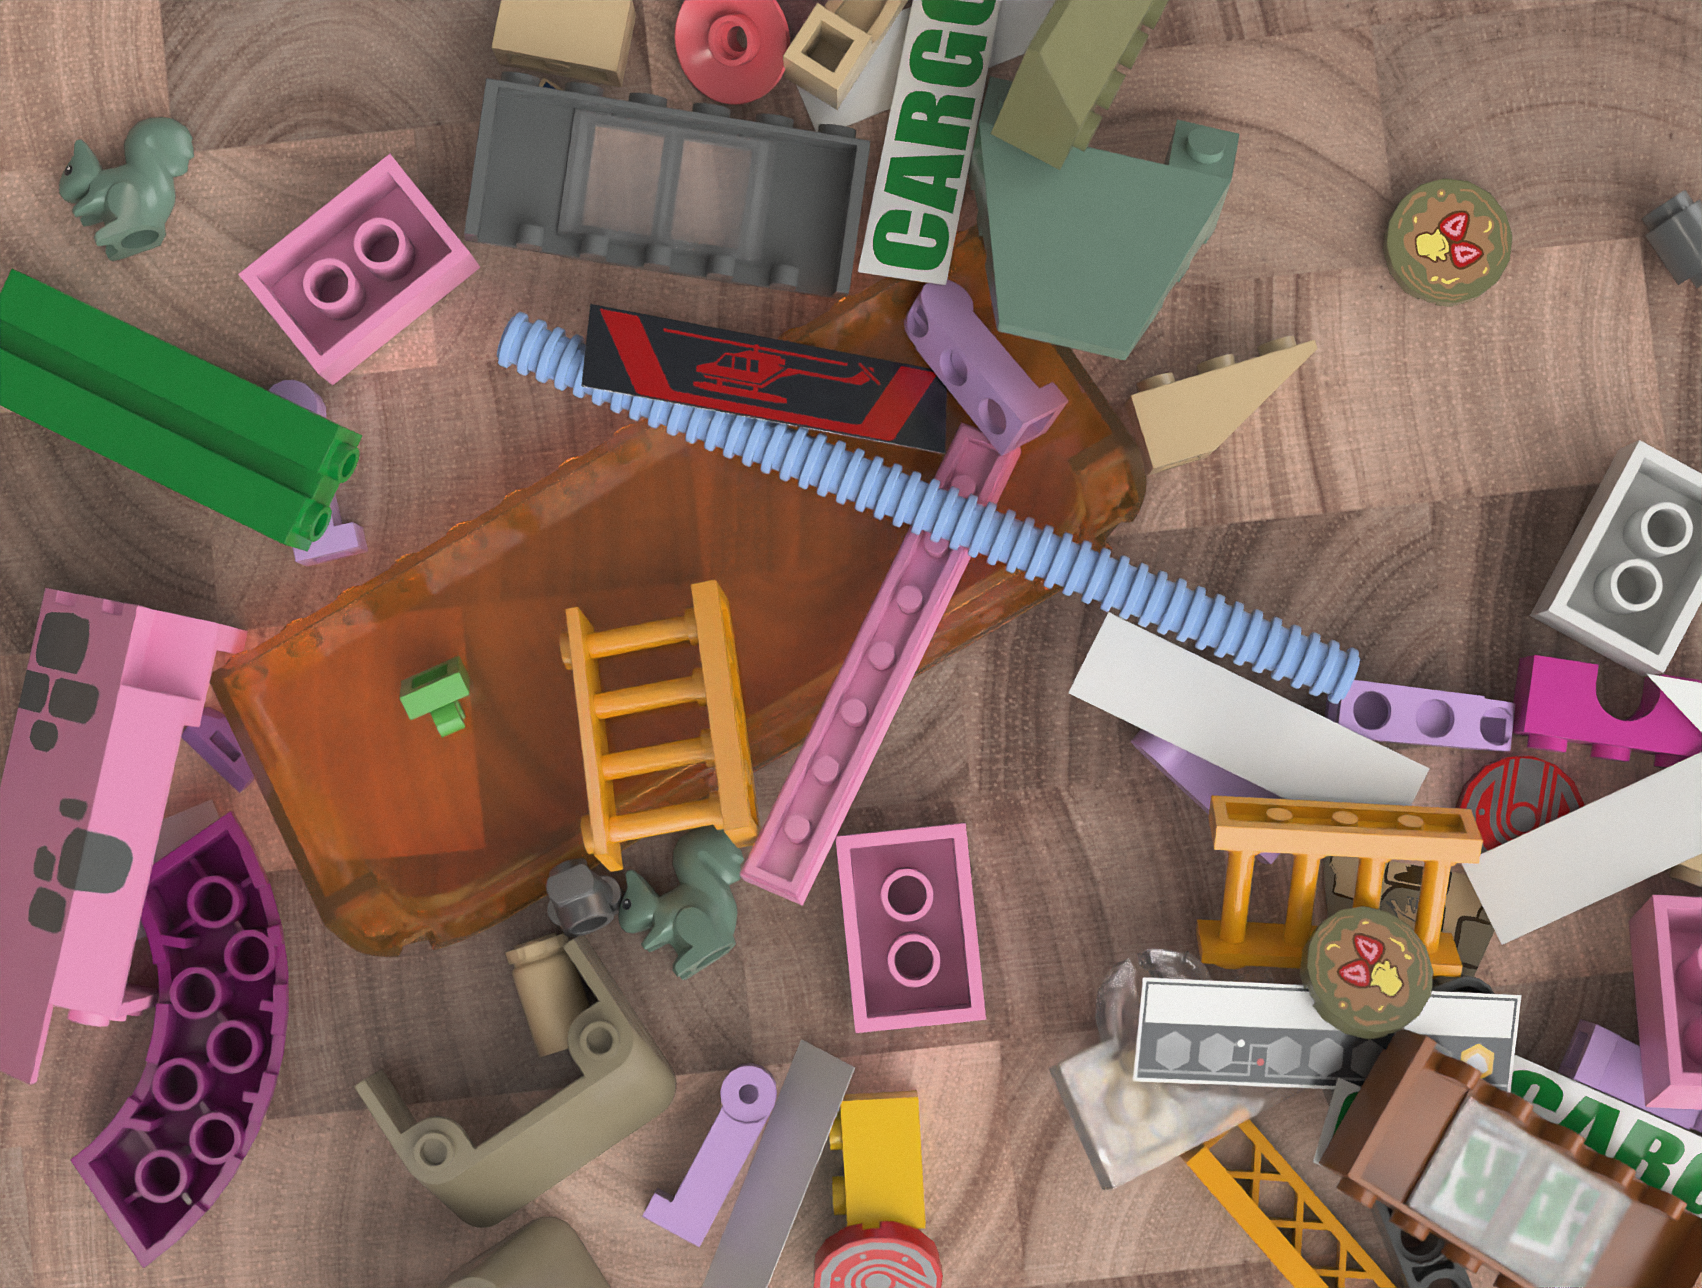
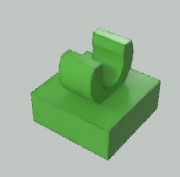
[399,656,470,737]

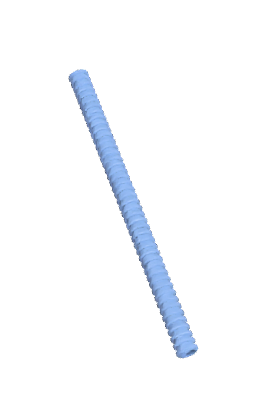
[497,311,1360,704]

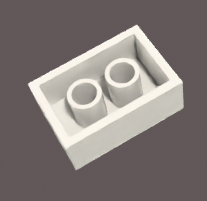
[1530,440,1702,676]

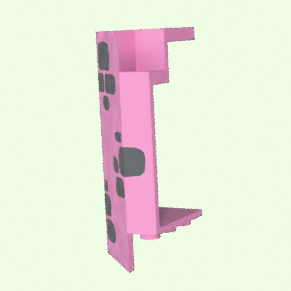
[0,588,248,1085]

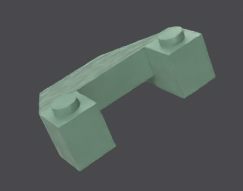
[968,76,1239,360]

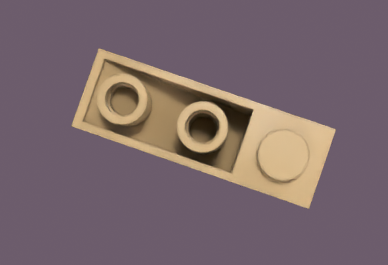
[1125,336,1318,476]

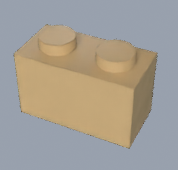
[491,0,636,87]

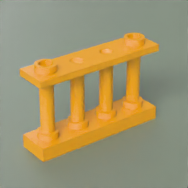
[559,579,761,872]
[1196,795,1483,979]

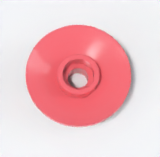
[675,0,790,105]

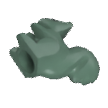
[59,117,194,262]
[618,825,744,981]

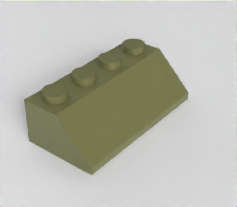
[991,0,1169,170]

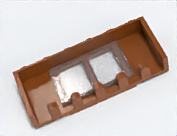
[1319,1029,1702,1288]

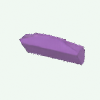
[181,706,270,793]

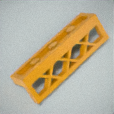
[1179,1104,1397,1288]

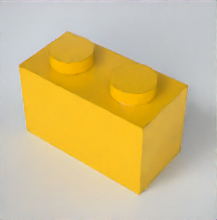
[829,1090,926,1230]

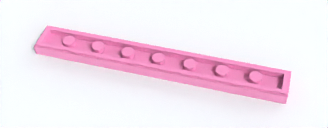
[739,423,1021,905]

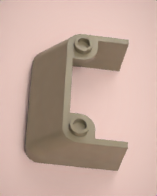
[353,935,677,1228]

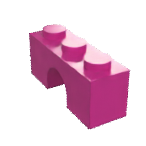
[1512,655,1702,769]

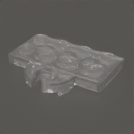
[1048,948,1308,1190]

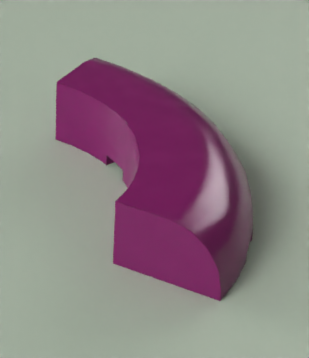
[70,811,289,1268]

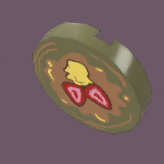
[1383,178,1513,307]
[1300,906,1433,1039]

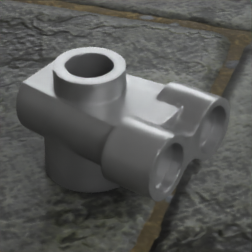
[546,858,625,937]

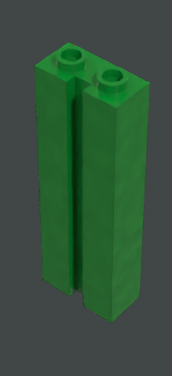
[0,269,363,552]

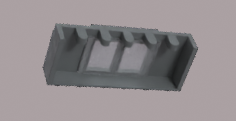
[464,72,871,300]

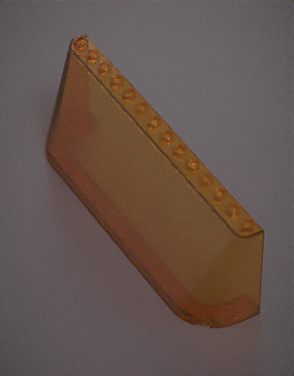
[210,224,1147,957]

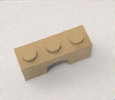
[783,0,908,110]

